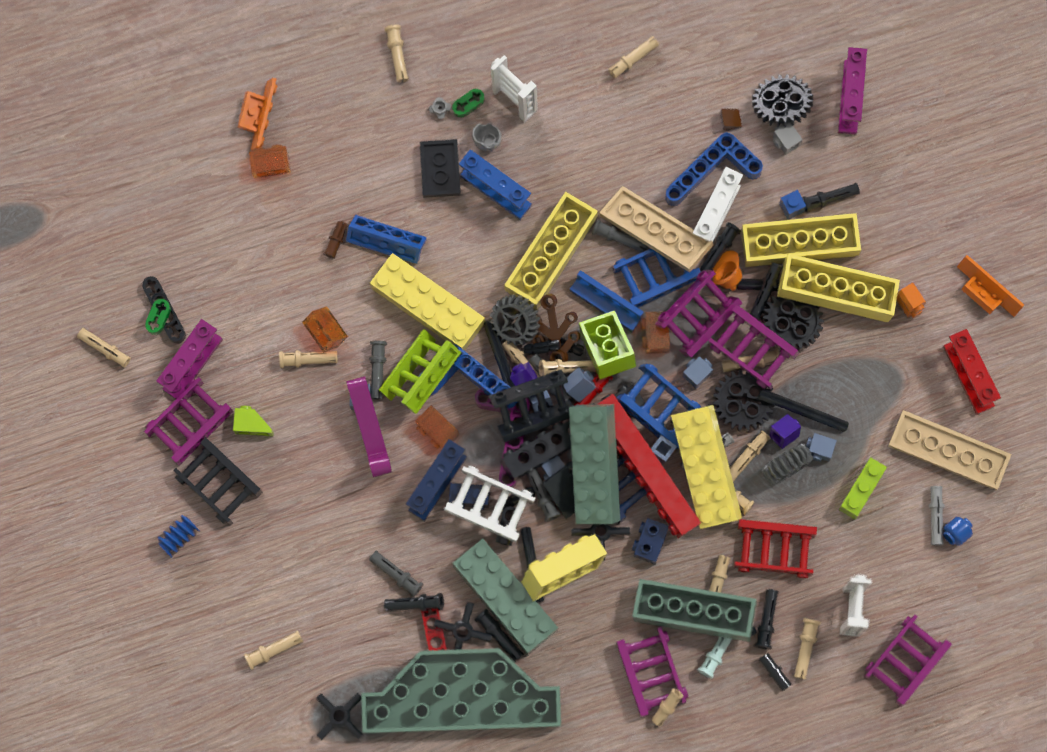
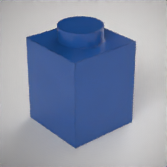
[779,190,806,220]

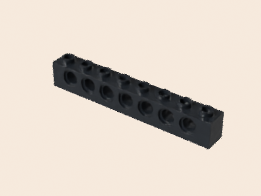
[500,384,645,482]

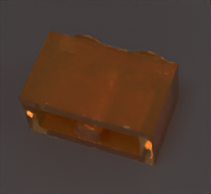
[249,145,291,179]
[302,306,348,353]
[641,311,670,354]
[415,405,459,450]

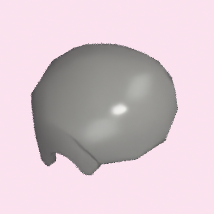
[472,123,501,151]

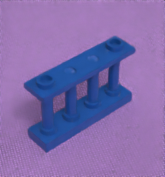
[459,149,532,220]
[613,249,701,308]
[616,364,701,449]

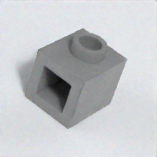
[773,123,803,155]

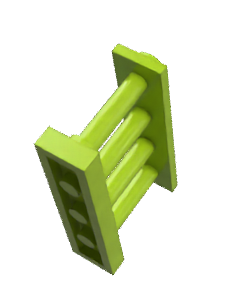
[379,329,462,414]

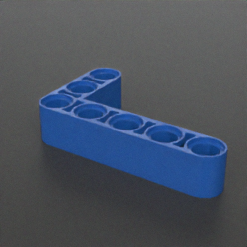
[665,133,763,206]
[418,344,517,409]

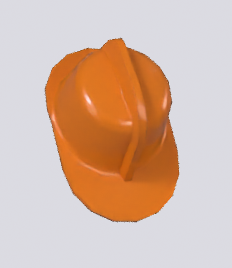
[712,250,742,291]

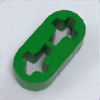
[452,89,485,118]
[145,299,171,335]

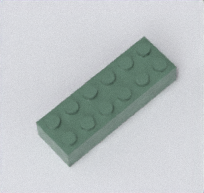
[569,404,620,524]
[453,538,558,656]
[632,579,757,642]

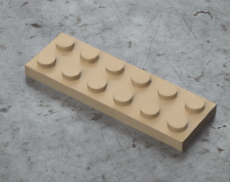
[599,186,713,273]
[888,410,1012,491]

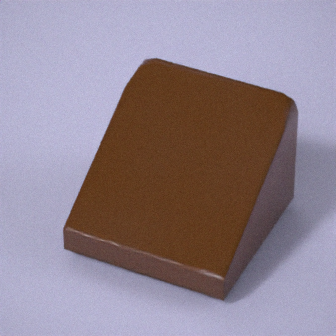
[720,108,742,130]

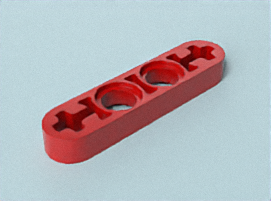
[421,595,447,651]

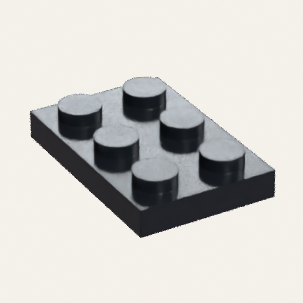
[420,139,461,198]

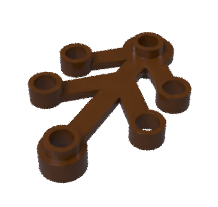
[532,293,581,362]

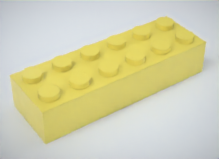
[504,192,598,310]
[741,213,861,267]
[370,253,485,351]
[777,254,900,323]
[671,405,742,529]

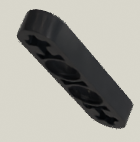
[142,276,186,344]

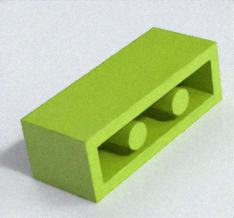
[839,457,887,520]

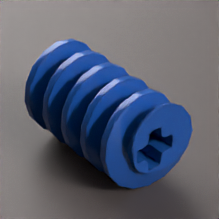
[157,515,200,558]

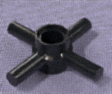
[571,524,630,561]
[433,602,492,650]
[316,692,363,741]

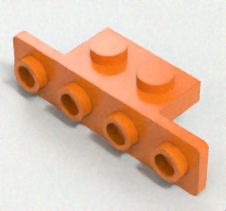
[237,78,277,151]
[957,255,1024,317]

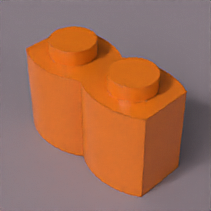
[896,283,926,318]

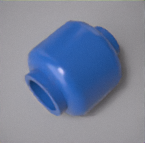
[943,517,973,546]

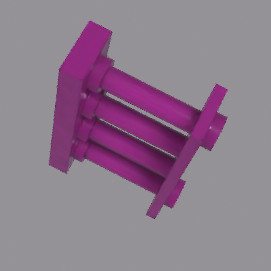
[838,47,867,135]
[655,270,742,358]
[708,305,799,390]
[156,319,223,399]
[144,377,233,466]
[864,614,952,707]
[616,627,689,718]

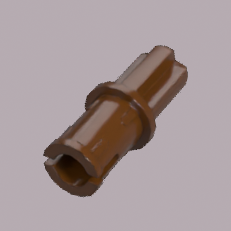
[324,221,348,259]

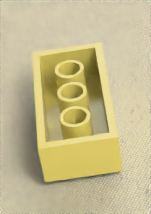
[522,534,607,602]

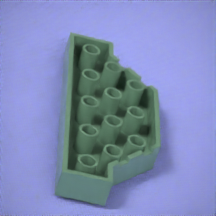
[362,648,561,733]

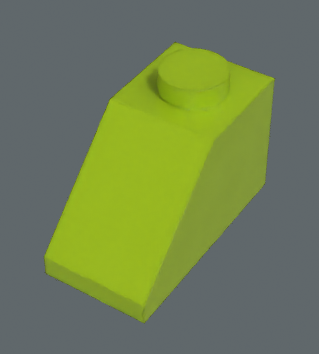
[233,406,274,437]

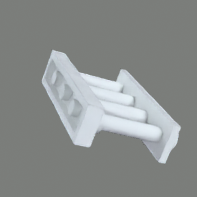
[491,55,538,123]
[693,167,743,253]
[444,465,535,543]
[840,575,871,637]

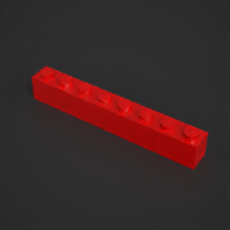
[598,394,701,539]

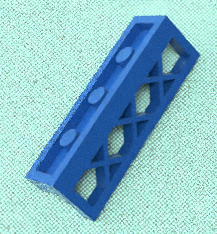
[346,215,427,264]
[569,270,644,333]

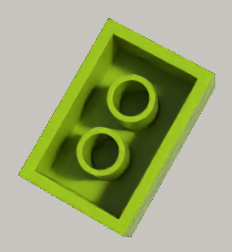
[579,311,636,379]

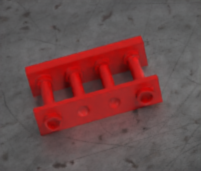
[943,329,1001,415]
[734,519,817,579]

